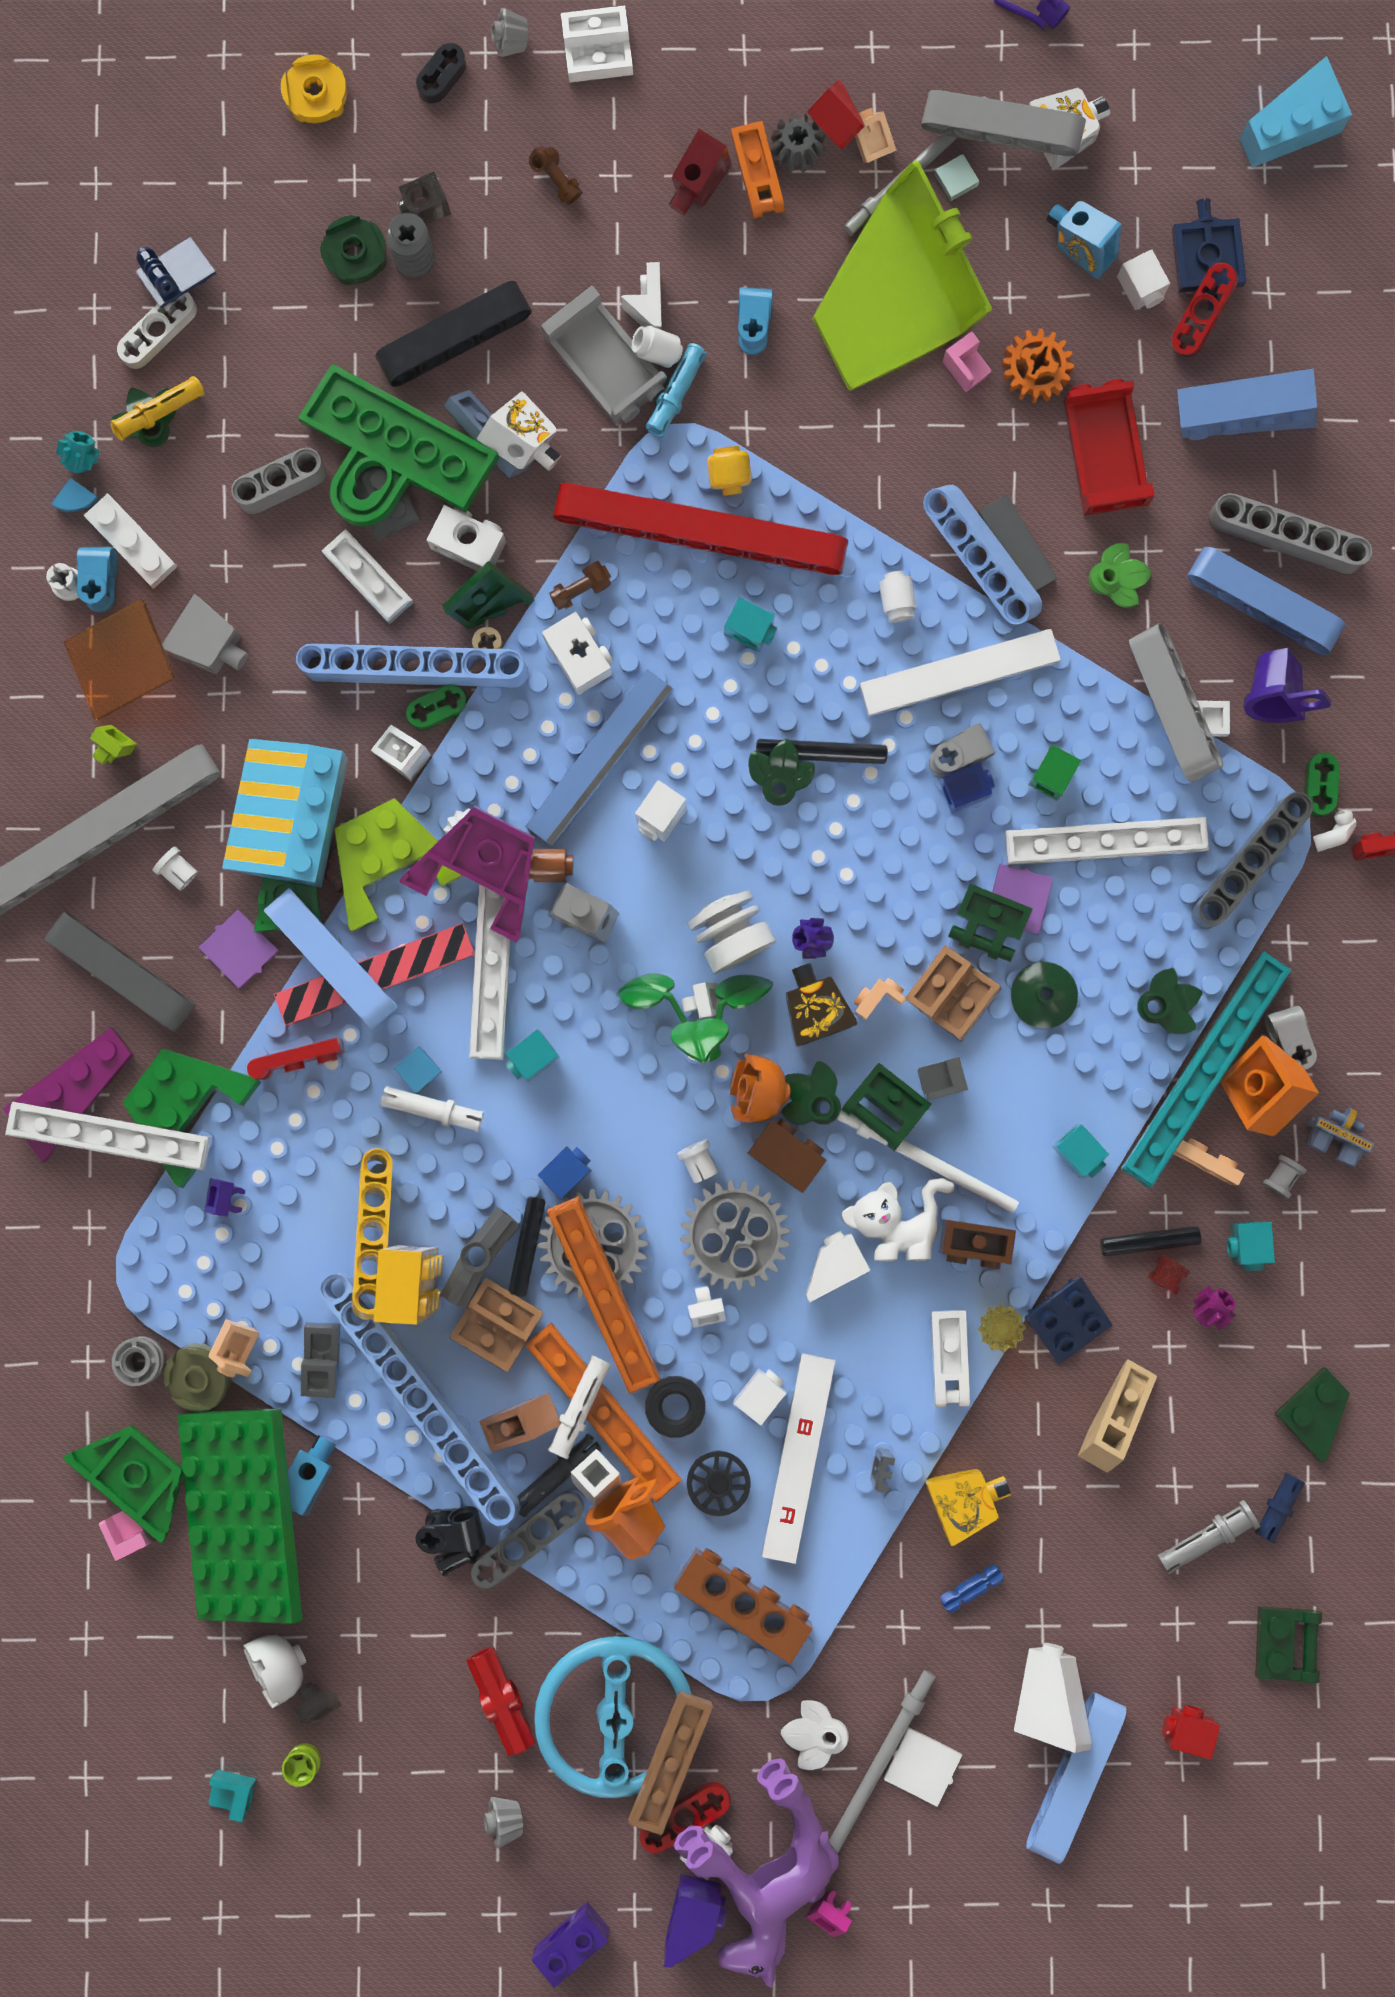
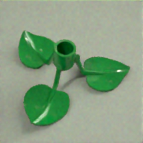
[616,974,773,1064]

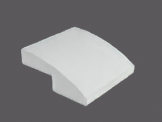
[561,6,633,83]

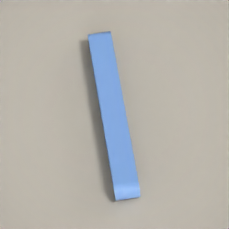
[319,1273,520,1526]

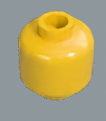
[707,446,752,496]

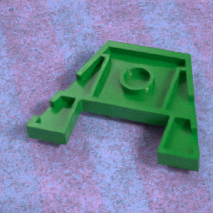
[123,1048,261,1188]

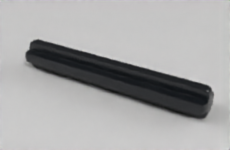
[756,739,888,764]

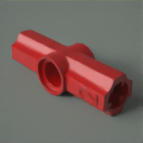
[466,1646,536,1756]

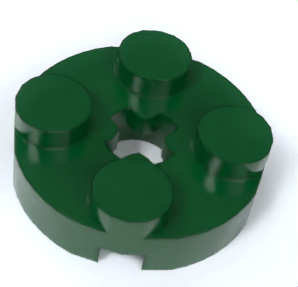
[320,215,387,285]

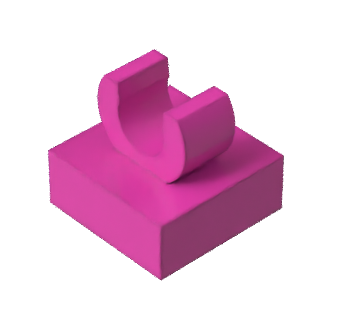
[806,1890,852,1938]

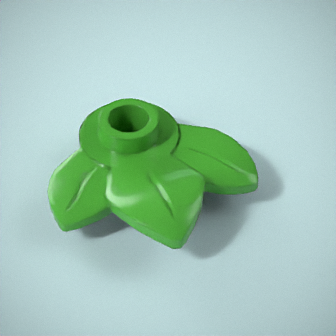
[1089,543,1151,608]

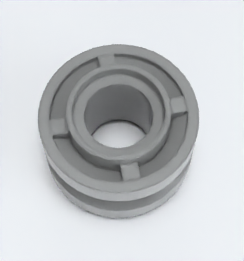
[112,1336,166,1386]

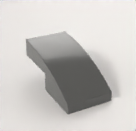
[301,1322,340,1398]

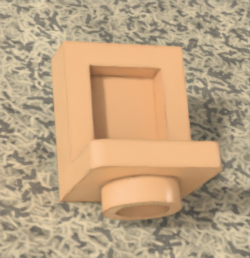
[853,978,907,1021]
[208,1319,260,1378]

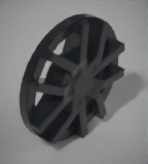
[687,1450,751,1516]

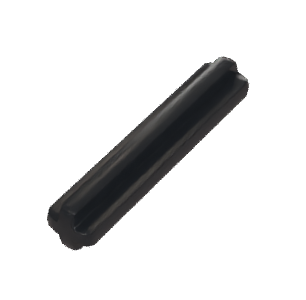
[508,1196,546,1297]
[1100,1226,1201,1256]

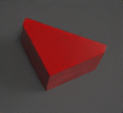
[807,80,865,150]

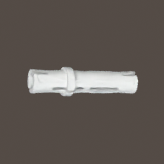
[381,1086,484,1132]
[548,1355,612,1459]

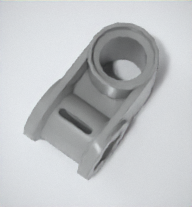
[929,723,996,778]
[1265,1006,1317,1070]

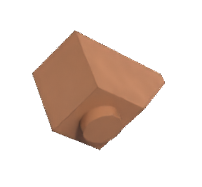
[479,1393,561,1453]

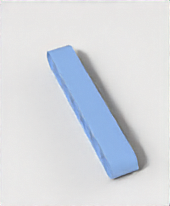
[296,644,529,687]

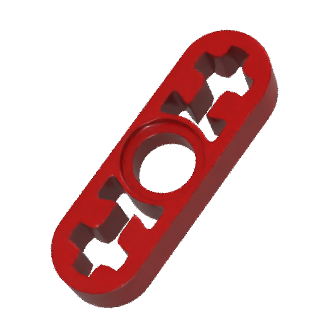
[1172,262,1238,357]
[640,1782,730,1854]

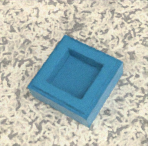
[394,1046,442,1094]

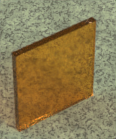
[64,599,176,720]

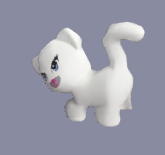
[842,1178,955,1262]

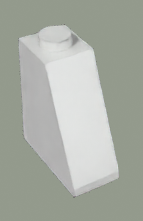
[1014,1643,1092,1753]

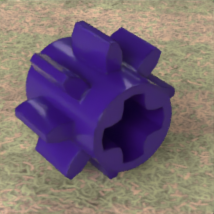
[792,918,834,959]

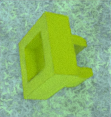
[90,724,137,765]

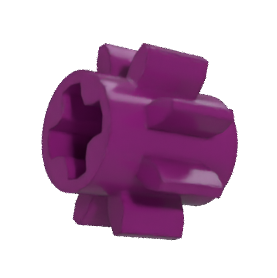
[1193,1286,1236,1330]

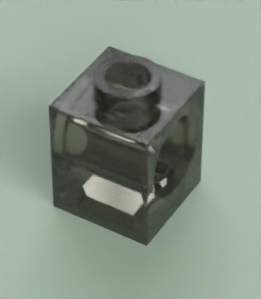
[397,172,451,225]

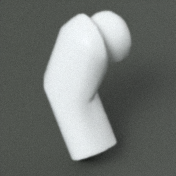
[1313,810,1357,852]

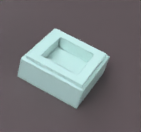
[934,154,979,202]

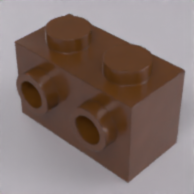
[747,1119,827,1193]
[939,1219,1016,1269]

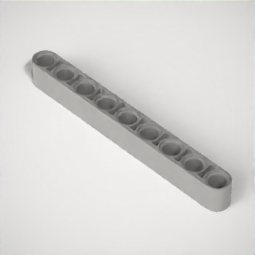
[0,744,221,916]

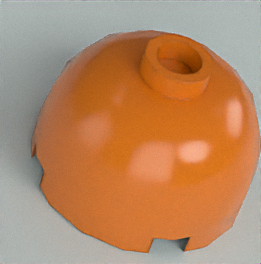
[730,1054,790,1123]

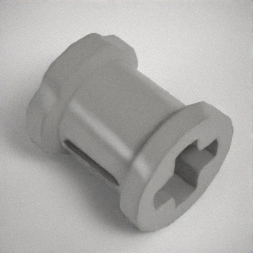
[1263,1154,1307,1199]

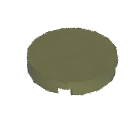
[164,1343,232,1412]

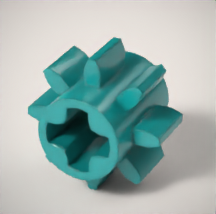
[56,431,100,473]

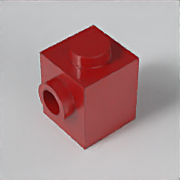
[1162,1705,1220,1760]

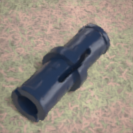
[1254,1472,1306,1544]

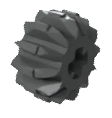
[770,113,825,173]

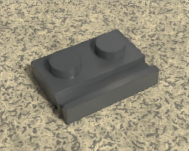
[354,466,420,542]

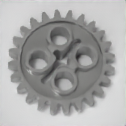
[680,1180,790,1290]
[538,1189,649,1299]

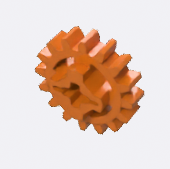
[1001,329,1074,403]

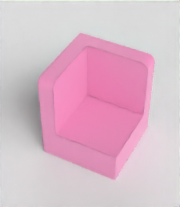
[942,332,991,392]
[99,1511,155,1561]

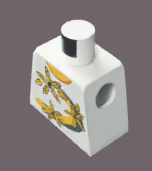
[1029,88,1110,170]
[477,391,561,471]

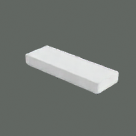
[322,529,414,625]

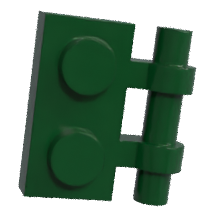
[948,883,1033,962]

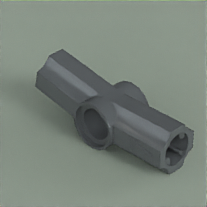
[440,1207,521,1309]

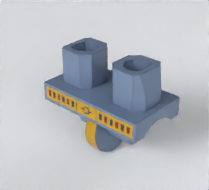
[1306,1107,1375,1167]

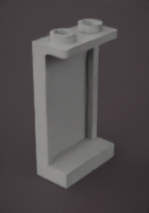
[541,285,667,426]

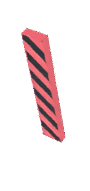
[274,923,475,1026]

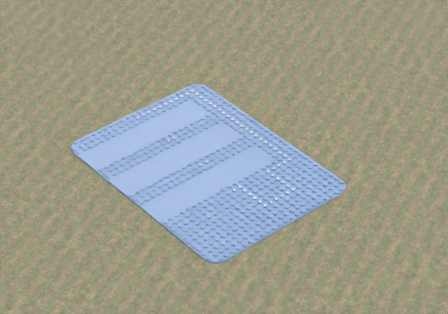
[116,423,1311,1702]

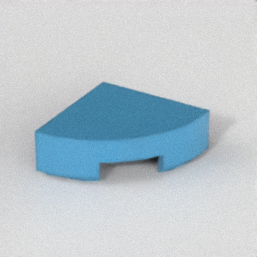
[51,478,100,513]

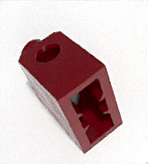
[669,129,732,215]

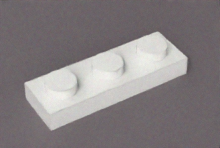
[84,493,177,589]

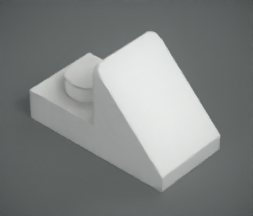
[621,262,662,330]

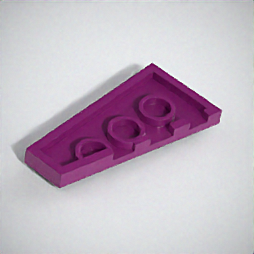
[3,1028,134,1162]

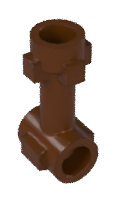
[529,146,583,205]
[549,561,612,610]

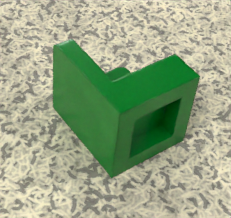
[1028,745,1082,801]

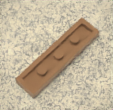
[628,1691,713,1835]

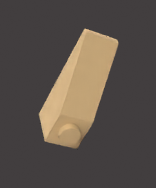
[1078,1359,1157,1473]

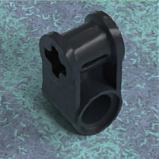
[415,1506,486,1554]

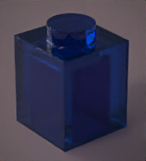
[939,763,995,813]

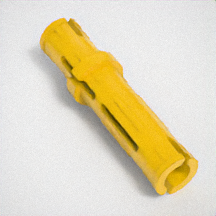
[110,376,204,441]

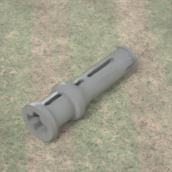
[1158,1500,1260,1575]

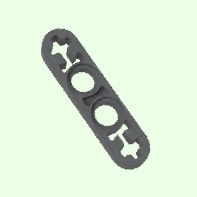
[471,1491,584,1589]

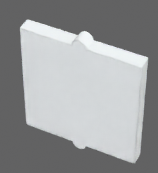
[883,1727,962,1807]

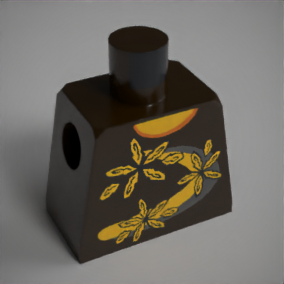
[785,963,858,1048]

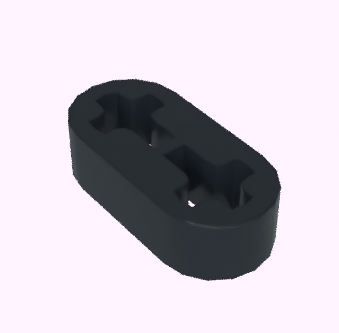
[416,43,466,103]

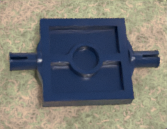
[1172,198,1247,311]

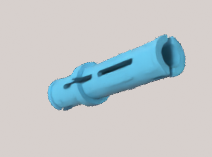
[646,343,707,438]

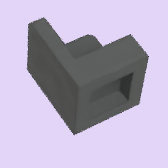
[917,1057,968,1101]

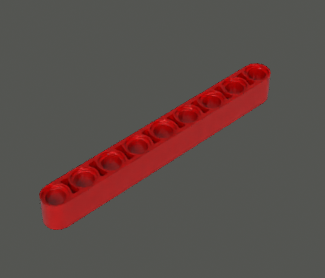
[553,483,849,575]

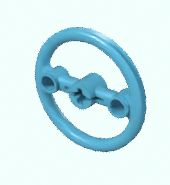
[534,1636,692,1799]

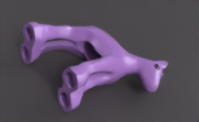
[674,1758,839,1988]

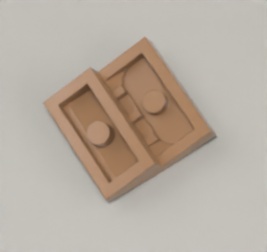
[906,945,1002,1042]
[449,1277,544,1373]

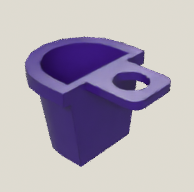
[1244,648,1331,723]

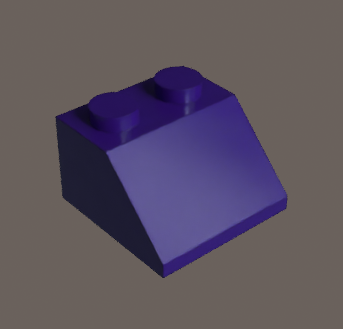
[664,1874,726,1968]

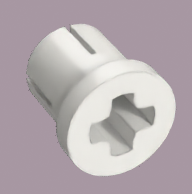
[46,563,79,601]
[152,846,198,891]
[677,1139,718,1183]

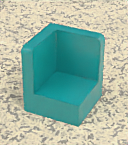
[208,1769,257,1822]

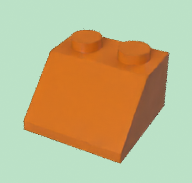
[1220,1036,1319,1136]

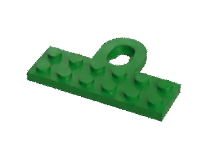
[298,364,500,527]

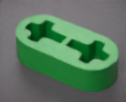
[406,685,468,731]
[1304,752,1340,817]

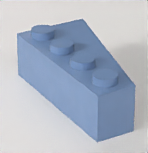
[1177,369,1317,440]

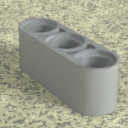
[231,447,327,514]

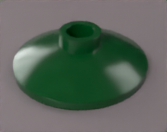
[1011,962,1078,1029]

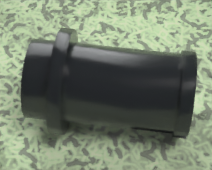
[434,1549,480,1576]

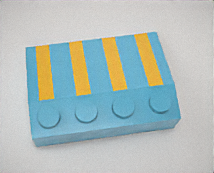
[222,739,348,888]

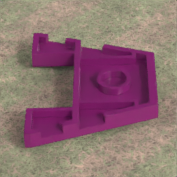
[399,806,535,943]

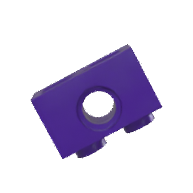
[532,1901,609,1988]

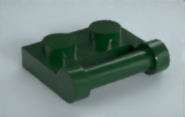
[841,1062,932,1152]
[1255,1606,1322,1683]

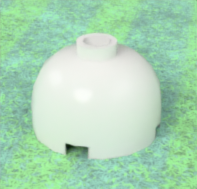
[243,1635,306,1709]

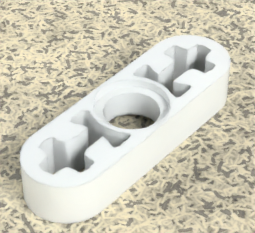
[117,292,197,369]

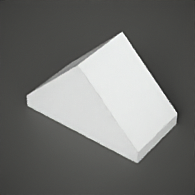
[371,725,432,782]

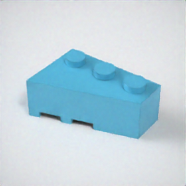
[1239,56,1352,168]

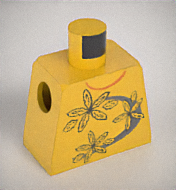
[925,1469,1011,1546]

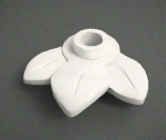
[781,1700,849,1770]

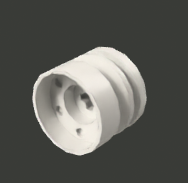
[688,890,776,974]

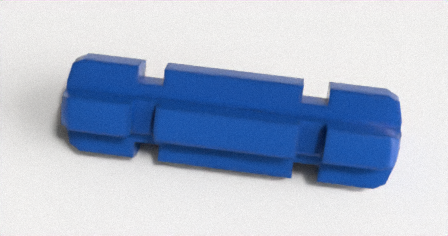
[940,1564,1004,1613]

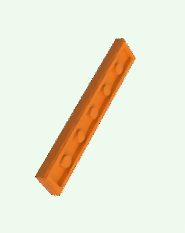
[547,1196,661,1394]
[525,1322,682,1503]

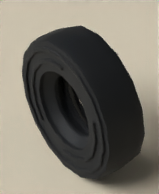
[645,1376,705,1438]

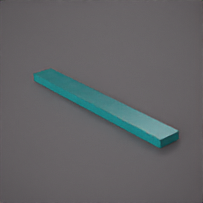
[1121,951,1292,1189]

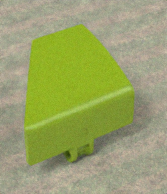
[812,161,992,391]

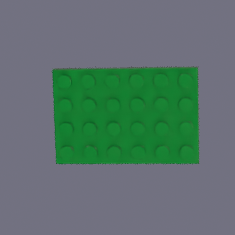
[178,1409,303,1624]

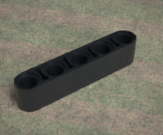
[375,281,532,387]

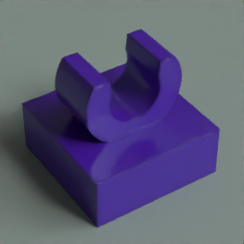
[204,1178,245,1217]

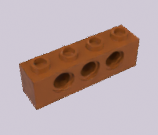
[674,1548,813,1664]

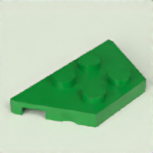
[63,1425,183,1544]

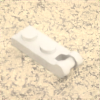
[931,1310,970,1408]

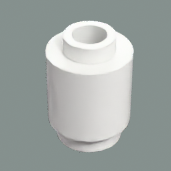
[631,326,683,368]
[879,571,917,623]

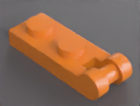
[731,121,785,219]

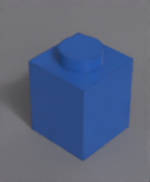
[537,1146,592,1199]

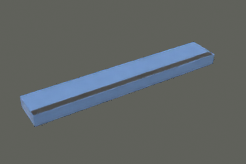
[525,669,674,848]

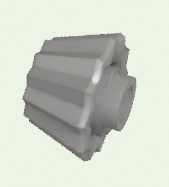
[491,8,529,57]
[484,1797,523,1849]

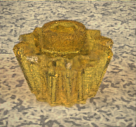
[978,1304,1026,1353]

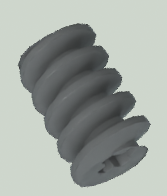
[387,213,435,278]

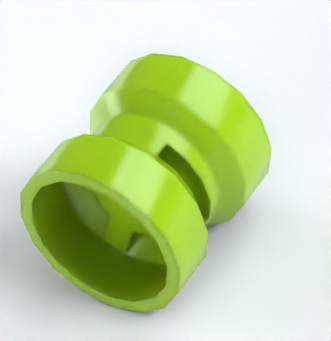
[282,1743,322,1787]

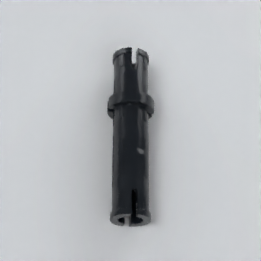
[517,1433,602,1517]

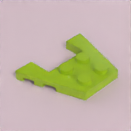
[335,798,464,933]

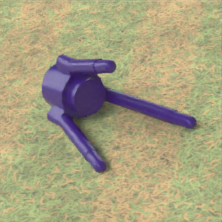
[994,0,1071,30]

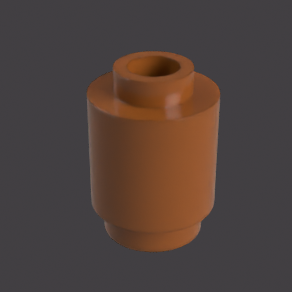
[529,849,574,882]

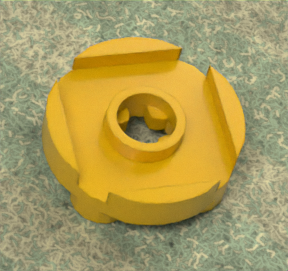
[281,55,348,123]

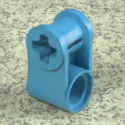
[738,287,773,355]
[76,547,118,613]

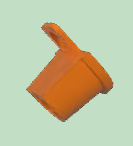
[585,1476,665,1560]

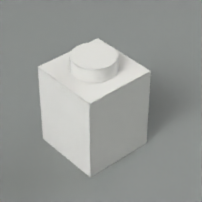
[1117,249,1170,310]
[734,1369,786,1426]
[571,1449,621,1507]

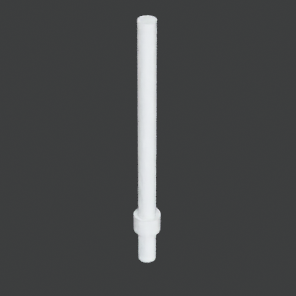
[837,1106,1019,1214]

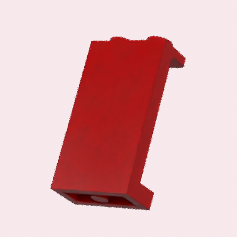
[1064,379,1155,516]

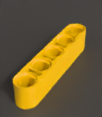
[352,1148,393,1320]

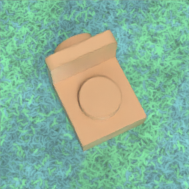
[855,108,897,163]

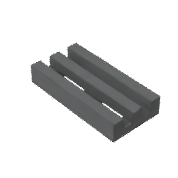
[870,1448,895,1493]

